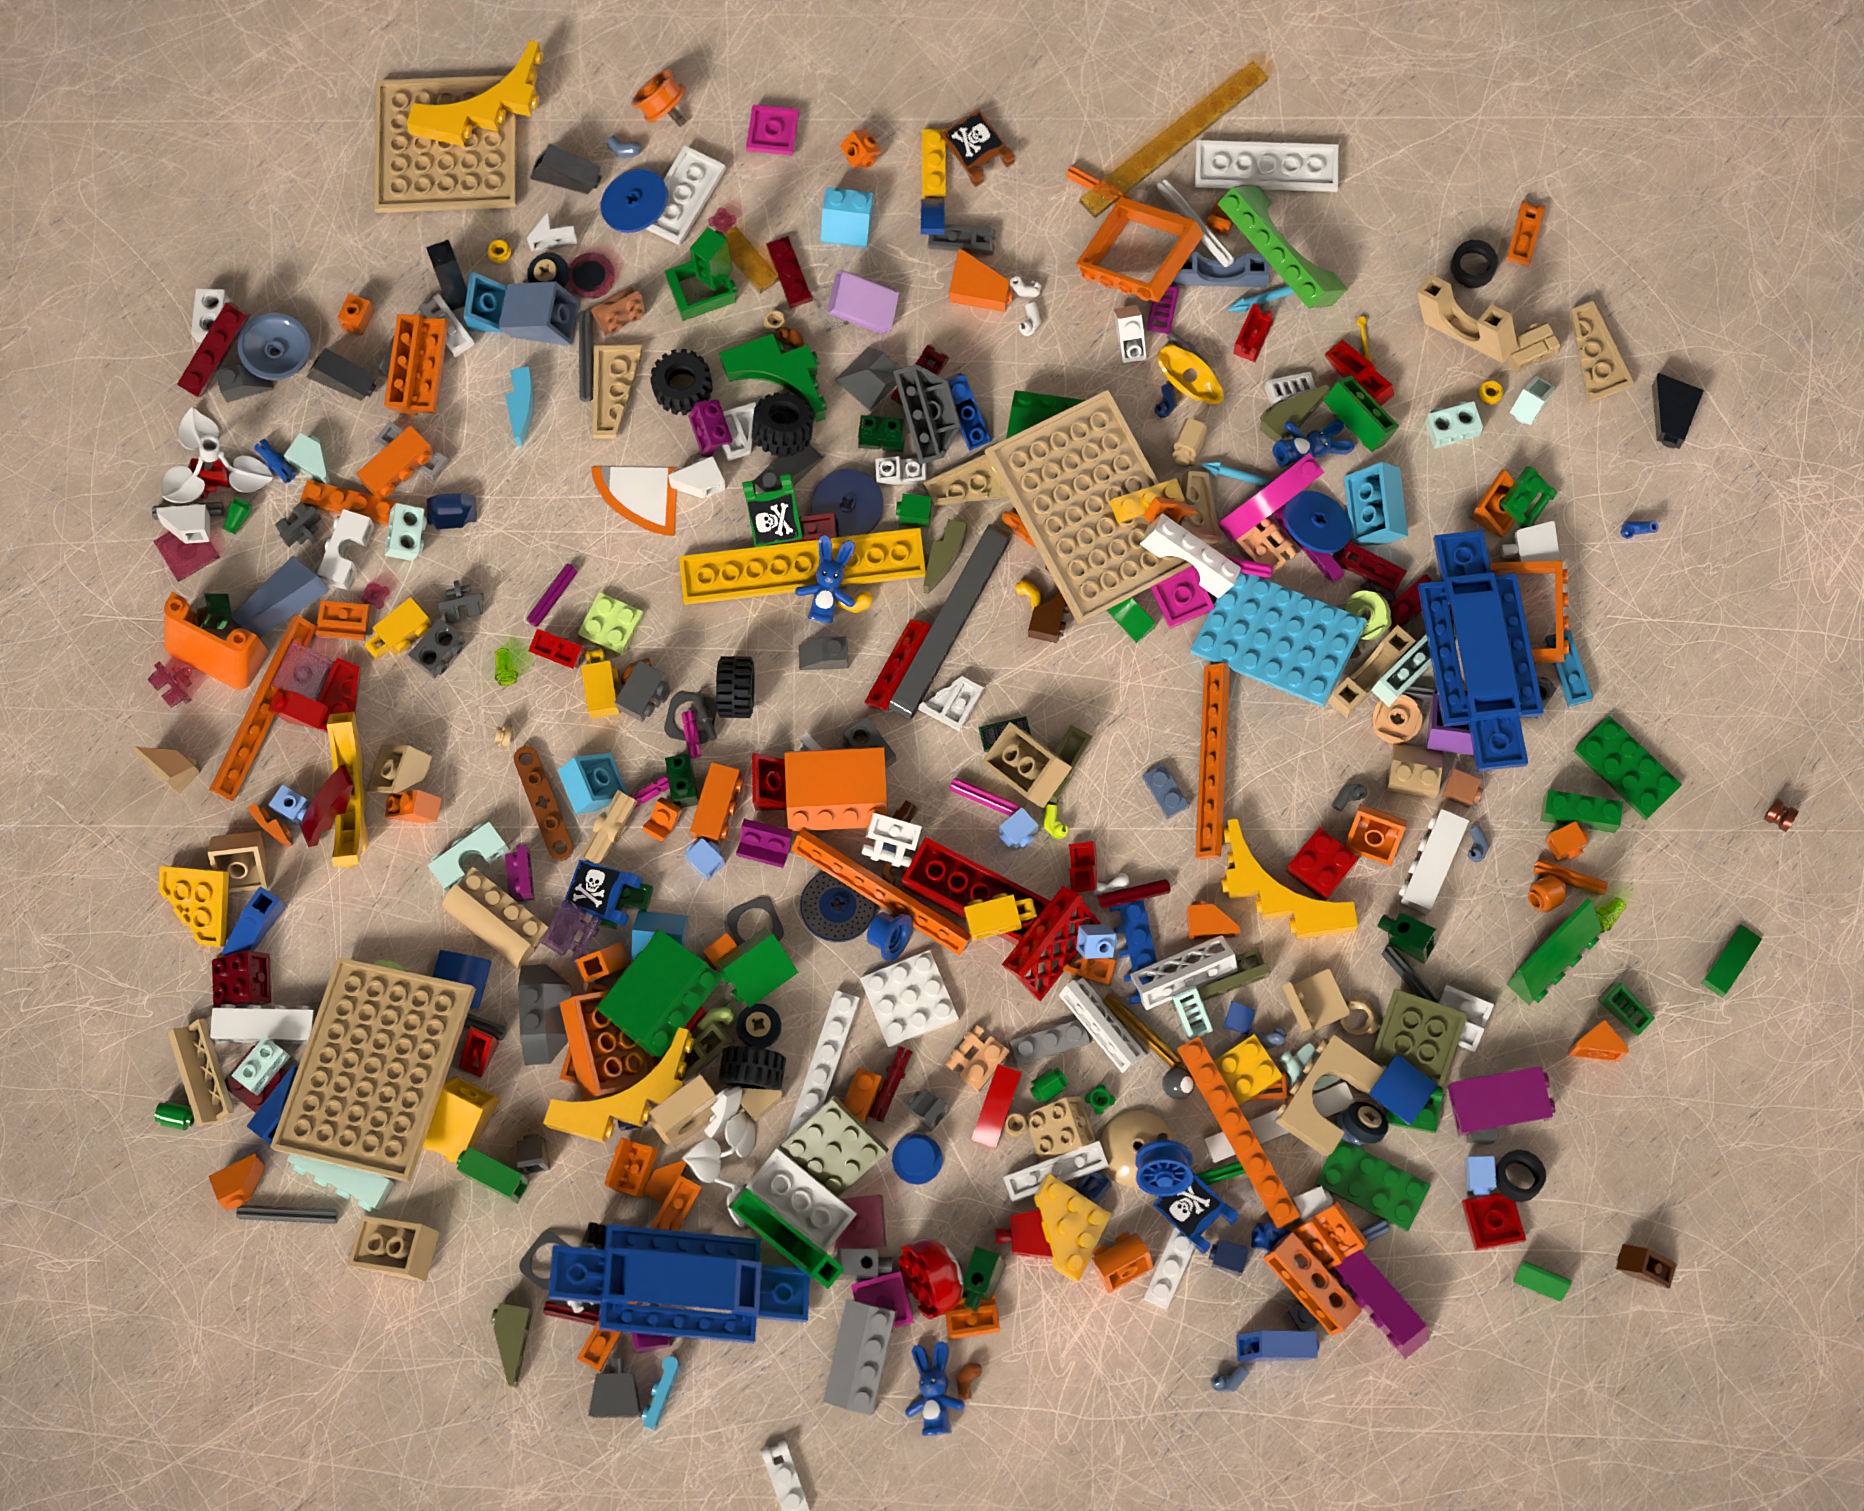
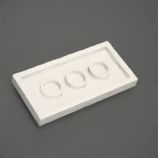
[646,145,726,246]
[746,1148,857,1252]

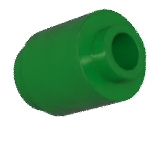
[1029,1067,1069,1103]
[155,1101,195,1131]

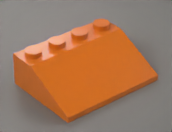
[784,746,888,831]
[559,990,658,1102]

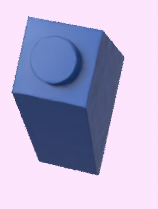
[1236,1330,1319,1362]

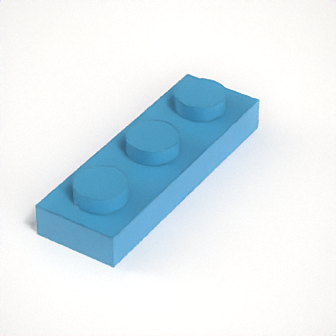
[1545,630,1593,707]

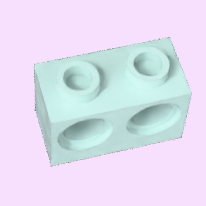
[1425,401,1483,449]
[384,503,427,561]
[231,1036,290,1096]

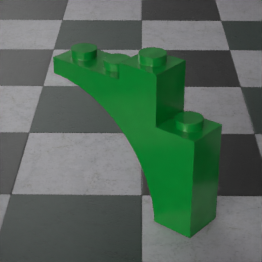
[719,333,828,422]
[727,1187,845,1289]

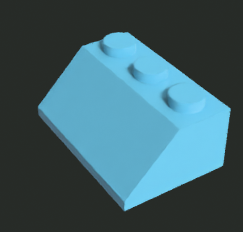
[1344,462,1408,546]

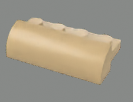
[442,867,550,970]

